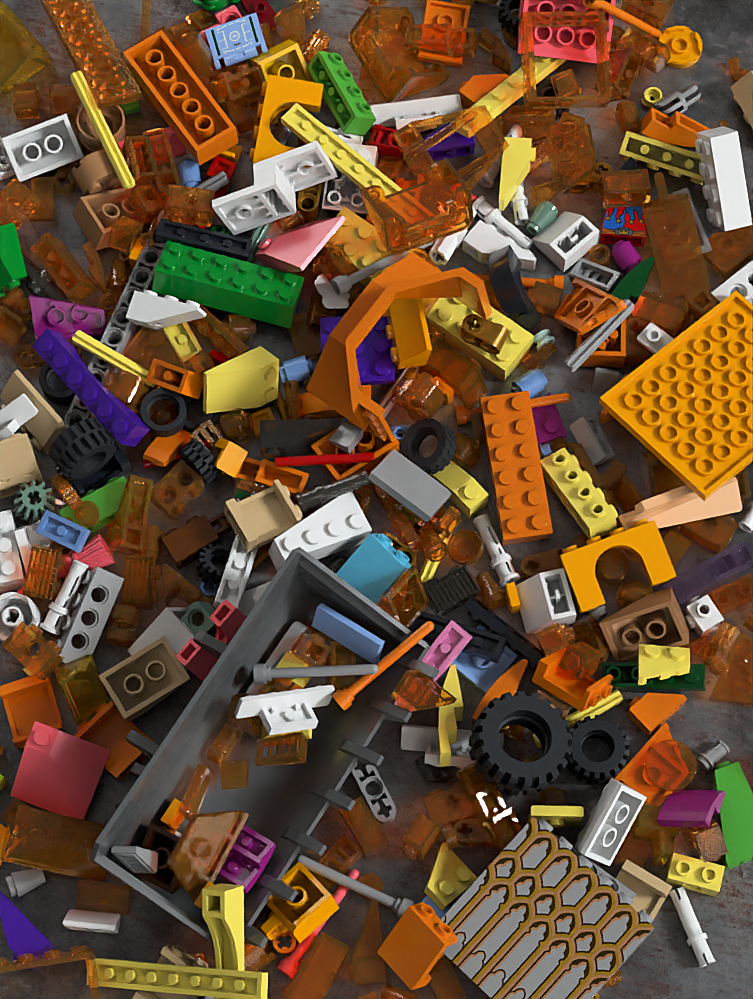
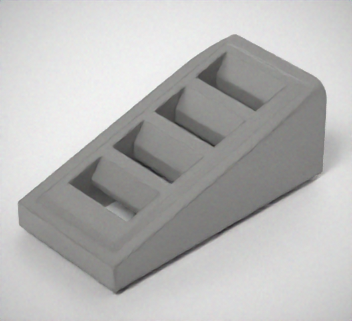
[569,258,622,294]
[111,846,158,874]

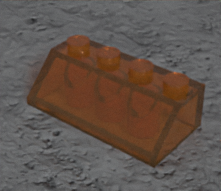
[0,805,106,882]

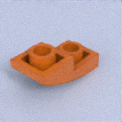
[143,429,192,467]

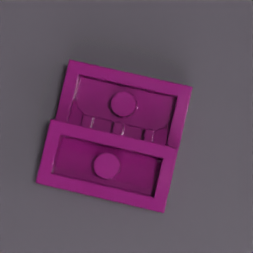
[657,790,725,828]
[204,819,276,894]

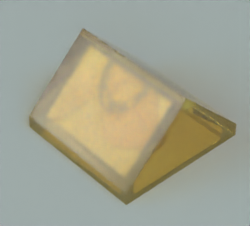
[54,654,110,725]

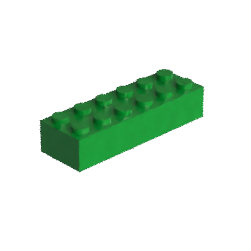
[152,241,305,328]

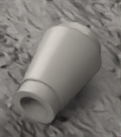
[5,867,46,897]

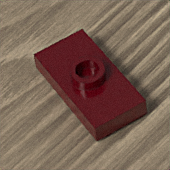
[240,0,282,35]

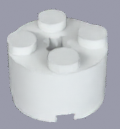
[0,592,43,648]

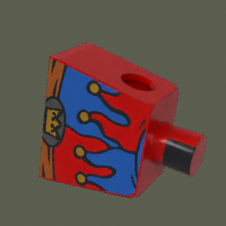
[599,191,646,247]

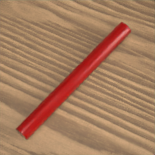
[275,452,374,467]

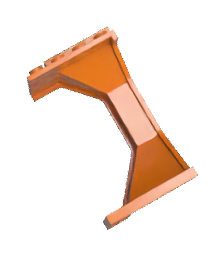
[306,252,492,443]

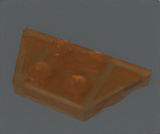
[167,810,249,903]

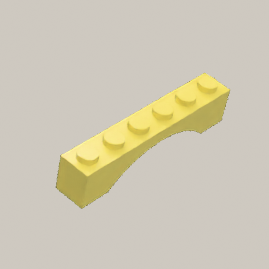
[202,883,244,999]

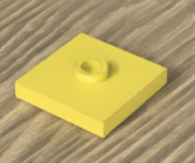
[528,805,584,828]

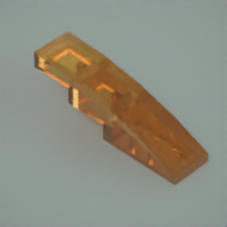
[455,761,522,853]

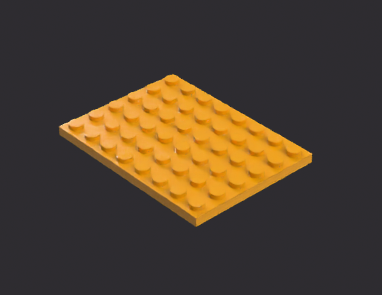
[598,291,753,501]

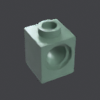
[181,601,217,637]

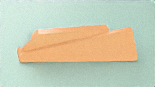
[618,477,742,531]

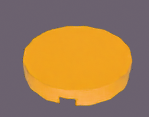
[657,26,702,68]

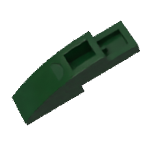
[601,662,705,694]

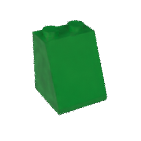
[0,222,27,299]

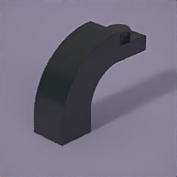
[488,245,542,330]

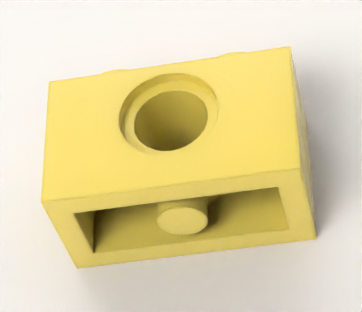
[665,853,725,897]

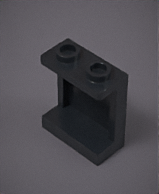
[54,445,132,498]

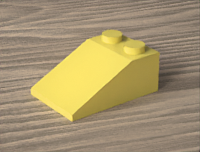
[203,346,279,414]

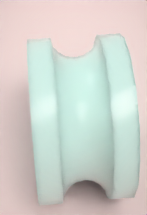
[533,329,556,351]

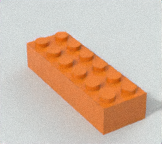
[123,30,238,166]
[479,391,553,546]

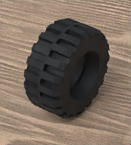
[469,691,573,796]

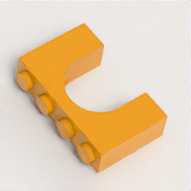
[249,74,324,168]
[559,518,677,614]

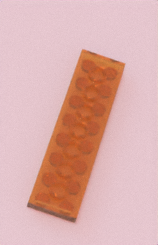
[40,0,142,110]

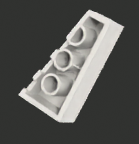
[268,489,372,572]

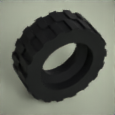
[400,418,457,475]

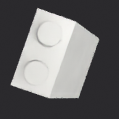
[127,607,202,671]

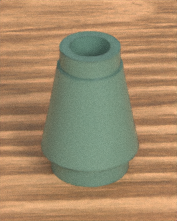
[526,201,558,236]

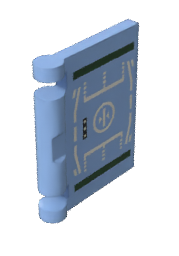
[205,12,268,70]

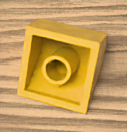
[250,39,314,85]

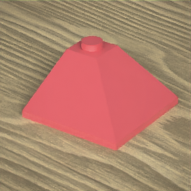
[255,216,346,273]
[10,721,111,824]

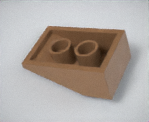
[72,183,158,251]
[599,587,689,662]

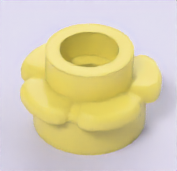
[641,87,664,108]

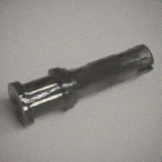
[295,470,371,513]

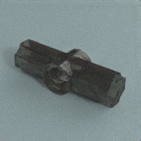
[21,254,72,303]

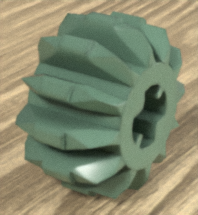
[13,480,56,522]

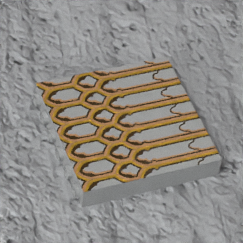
[441,817,654,999]

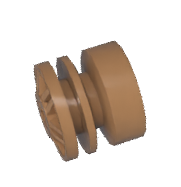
[76,98,127,155]

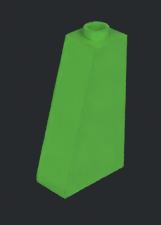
[711,761,753,871]

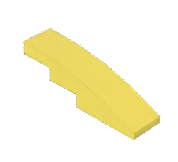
[437,664,464,767]

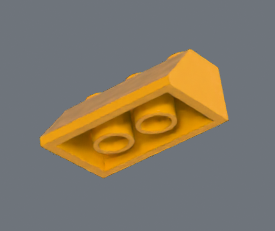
[383,299,432,369]

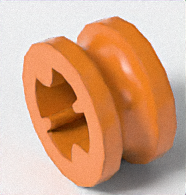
[273,931,297,955]

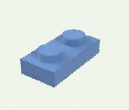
[35,510,91,553]

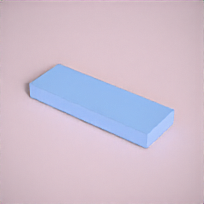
[312,603,385,664]

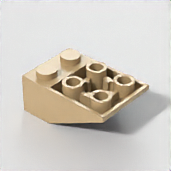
[0,433,46,499]

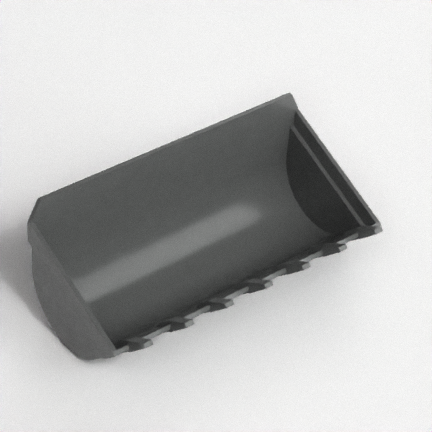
[90,547,439,948]

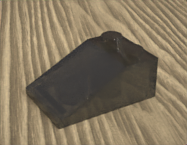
[260,419,335,463]

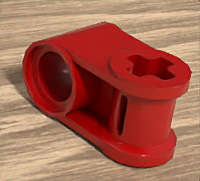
[364,124,409,160]

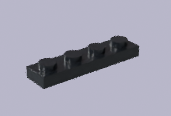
[155,218,252,262]
[464,598,547,669]
[405,609,507,664]

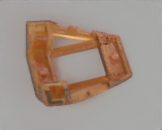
[392,105,509,214]

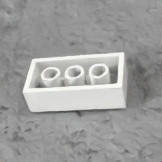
[695,126,753,231]

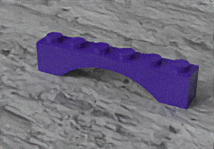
[32,328,150,447]

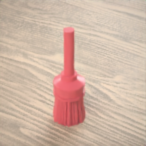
[17,534,115,596]

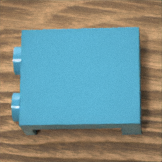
[336,533,413,606]

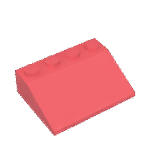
[517,0,616,65]

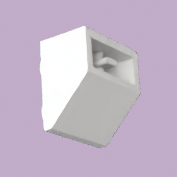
[531,211,600,273]
[516,568,577,634]

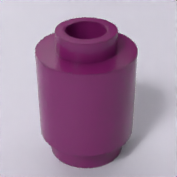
[610,240,642,274]

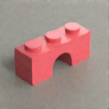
[175,599,247,681]

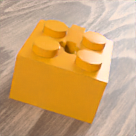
[260,861,339,943]

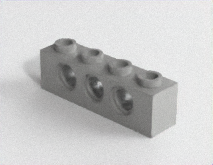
[52,567,124,672]

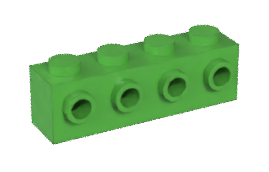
[307,51,376,136]

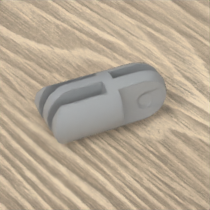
[653,85,701,117]

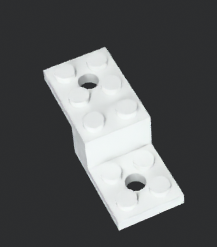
[212,141,337,235]

